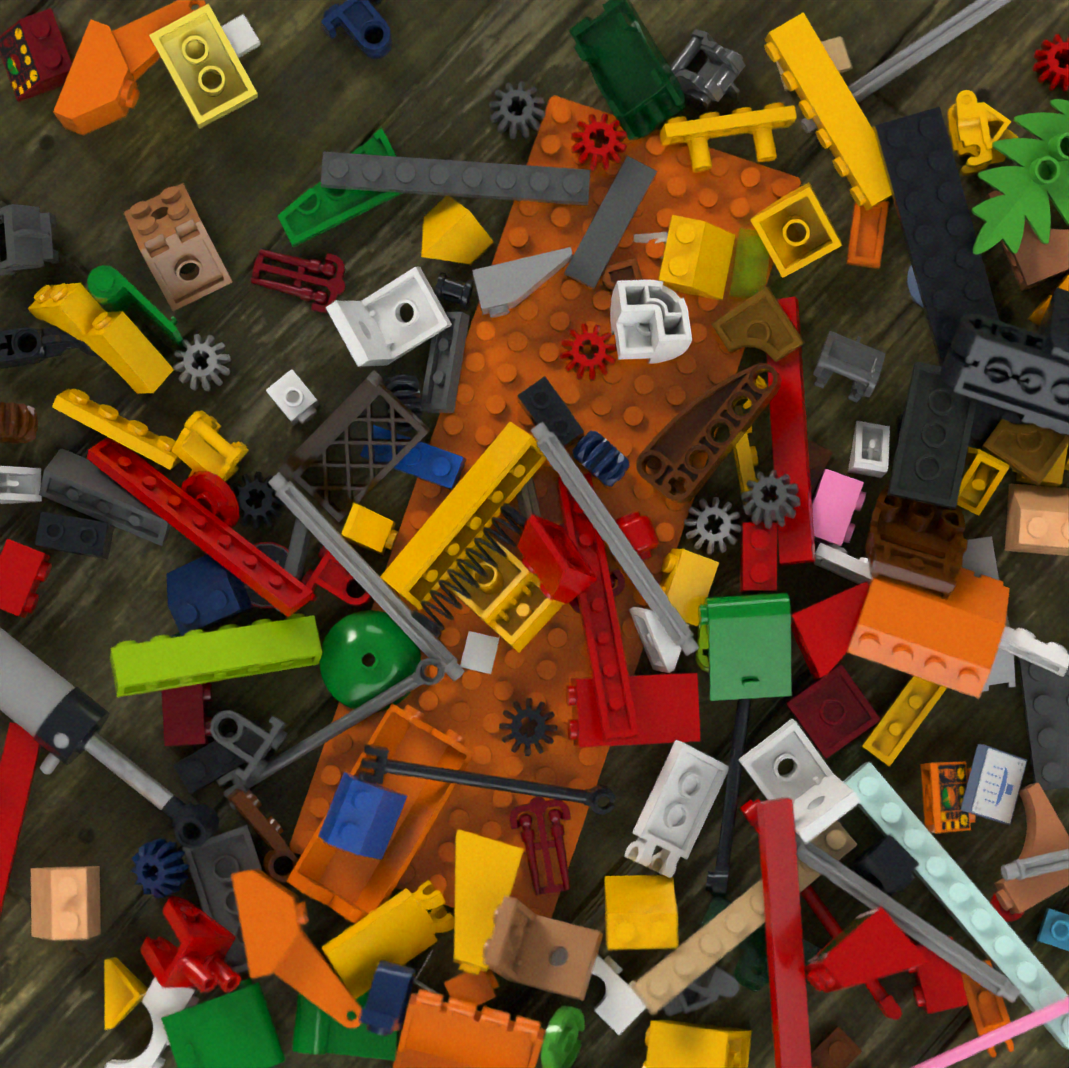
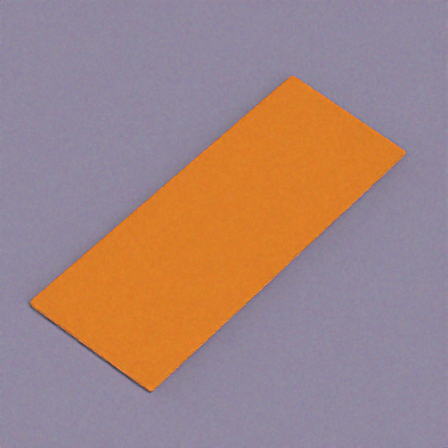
[289,96,801,919]

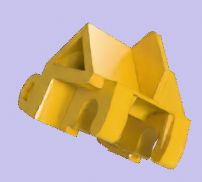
[947,90,1018,176]
[171,410,249,482]

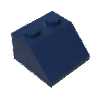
[166,554,253,636]

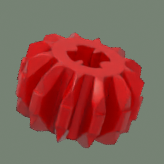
[1032,34,1069,92]
[571,113,627,171]
[560,323,617,381]

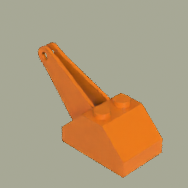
[53,0,206,135]
[232,868,362,1028]

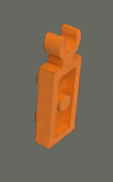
[961,959,1014,1058]

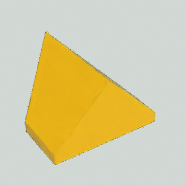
[421,196,494,265]
[957,446,1010,516]
[104,957,148,1029]

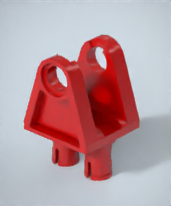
[140,896,241,993]

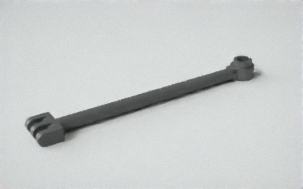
[216,658,445,810]

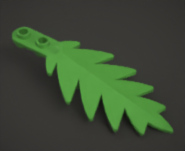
[972,99,1069,255]

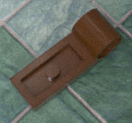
[227,788,298,882]

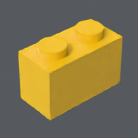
[660,548,719,627]

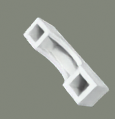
[105,978,199,1068]

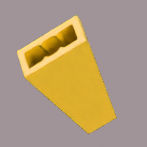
[454,829,524,975]

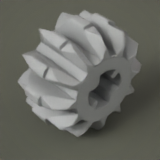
[173,334,231,391]
[684,497,742,555]

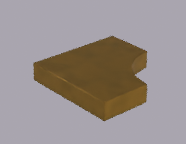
[711,287,805,362]
[982,419,1069,486]

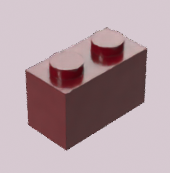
[161,682,213,747]

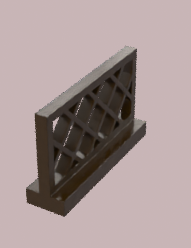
[278,370,430,522]

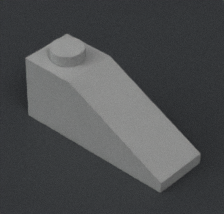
[472,247,572,318]

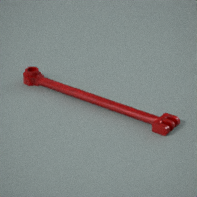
[739,799,902,1020]

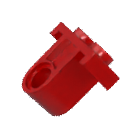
[301,545,372,607]

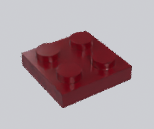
[785,664,881,759]

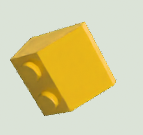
[750,182,842,278]
[658,215,736,301]

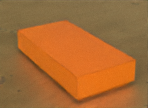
[846,201,889,269]

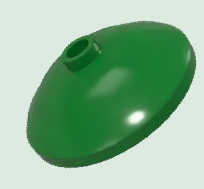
[319,610,421,712]

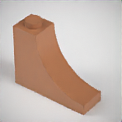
[983,190,1069,291]
[994,782,1069,914]

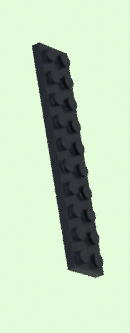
[873,107,1028,448]

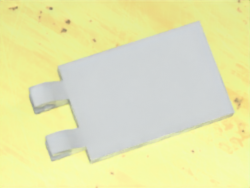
[625,740,729,878]

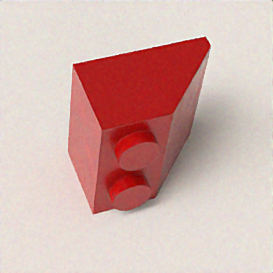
[517,514,598,604]

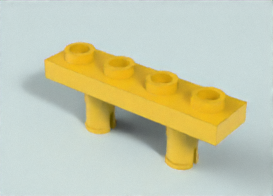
[659,102,797,172]

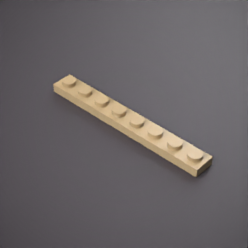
[630,820,858,1015]

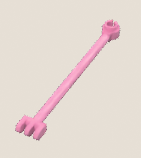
[911,996,1069,1068]

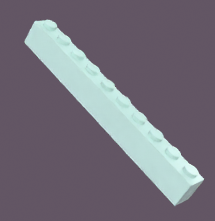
[843,762,1069,1050]

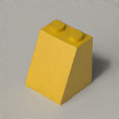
[604,875,678,949]
[642,1020,752,1068]

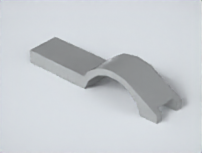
[962,536,1016,692]

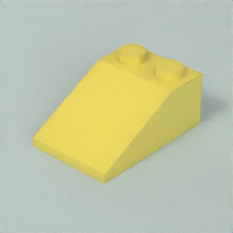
[149,3,258,129]

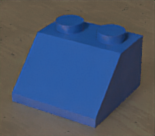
[318,772,407,860]

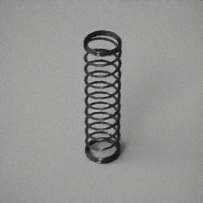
[411,503,527,637]

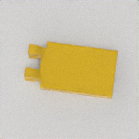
[321,880,454,999]

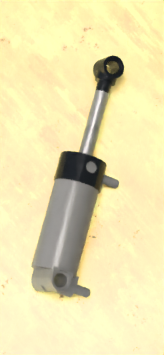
[0,628,219,849]

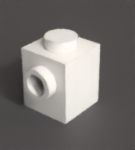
[266,369,320,425]

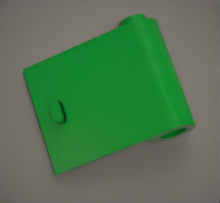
[87,265,183,349]
[698,593,791,701]
[292,971,399,1061]
[161,978,286,1068]

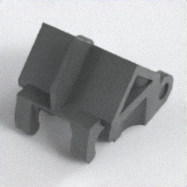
[670,29,746,112]
[0,204,59,276]
[813,331,886,402]
[663,949,739,1016]

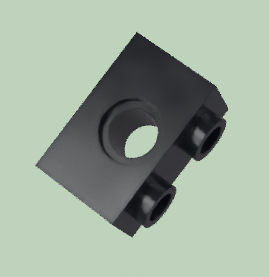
[517,377,584,449]
[35,512,114,560]
[848,834,919,897]

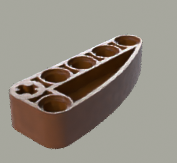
[636,363,782,503]

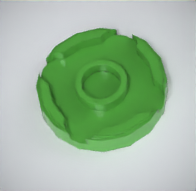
[541,1005,585,1068]

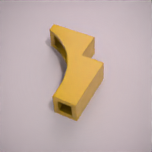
[28,283,174,394]

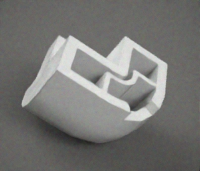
[610,280,692,364]

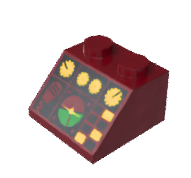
[0,8,74,102]

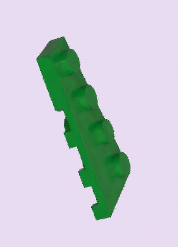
[277,128,403,248]

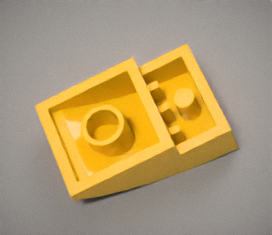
[443,532,565,653]

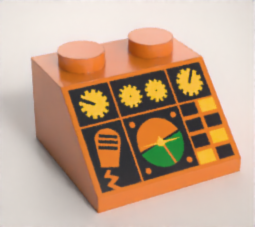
[920,761,976,833]

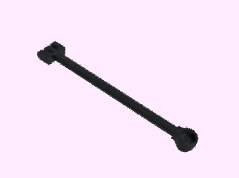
[705,679,754,897]
[358,745,616,814]

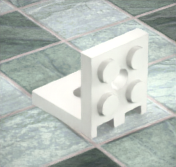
[326,267,452,367]
[738,719,861,843]

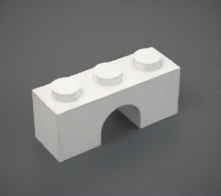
[552,949,646,1035]

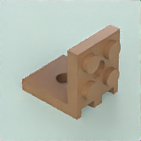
[124,183,232,311]
[483,896,603,1001]

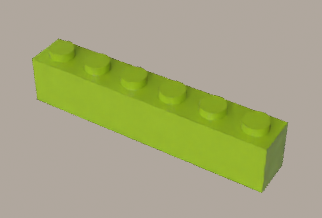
[110,614,322,697]

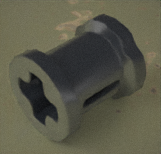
[434,272,474,309]

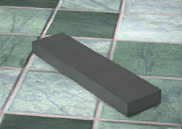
[564,156,657,290]

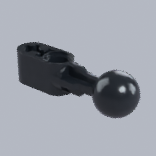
[0,326,99,369]

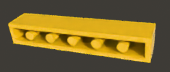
[764,12,892,211]
[380,422,547,610]

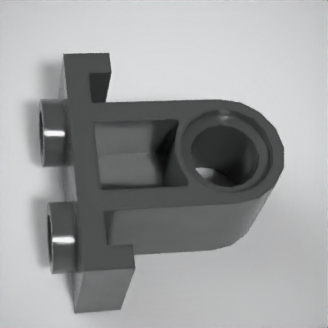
[211,711,287,781]

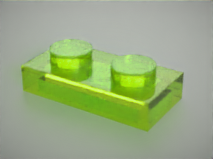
[729,228,770,299]

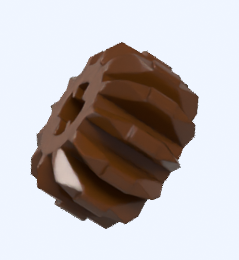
[0,402,38,444]

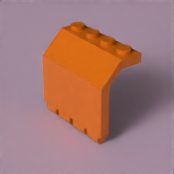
[847,542,1010,698]
[392,989,546,1068]

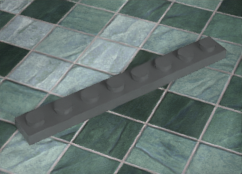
[321,152,590,205]

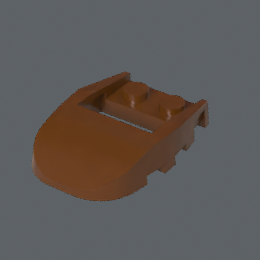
[865,485,968,600]

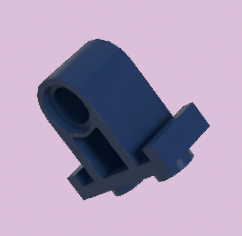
[321,0,392,58]
[359,960,415,1036]

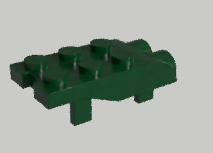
[569,0,686,140]

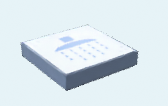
[961,744,1027,825]

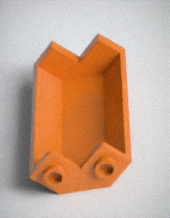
[287,703,475,924]

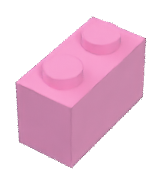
[812,469,866,546]

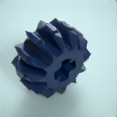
[572,430,630,487]
[131,839,190,898]

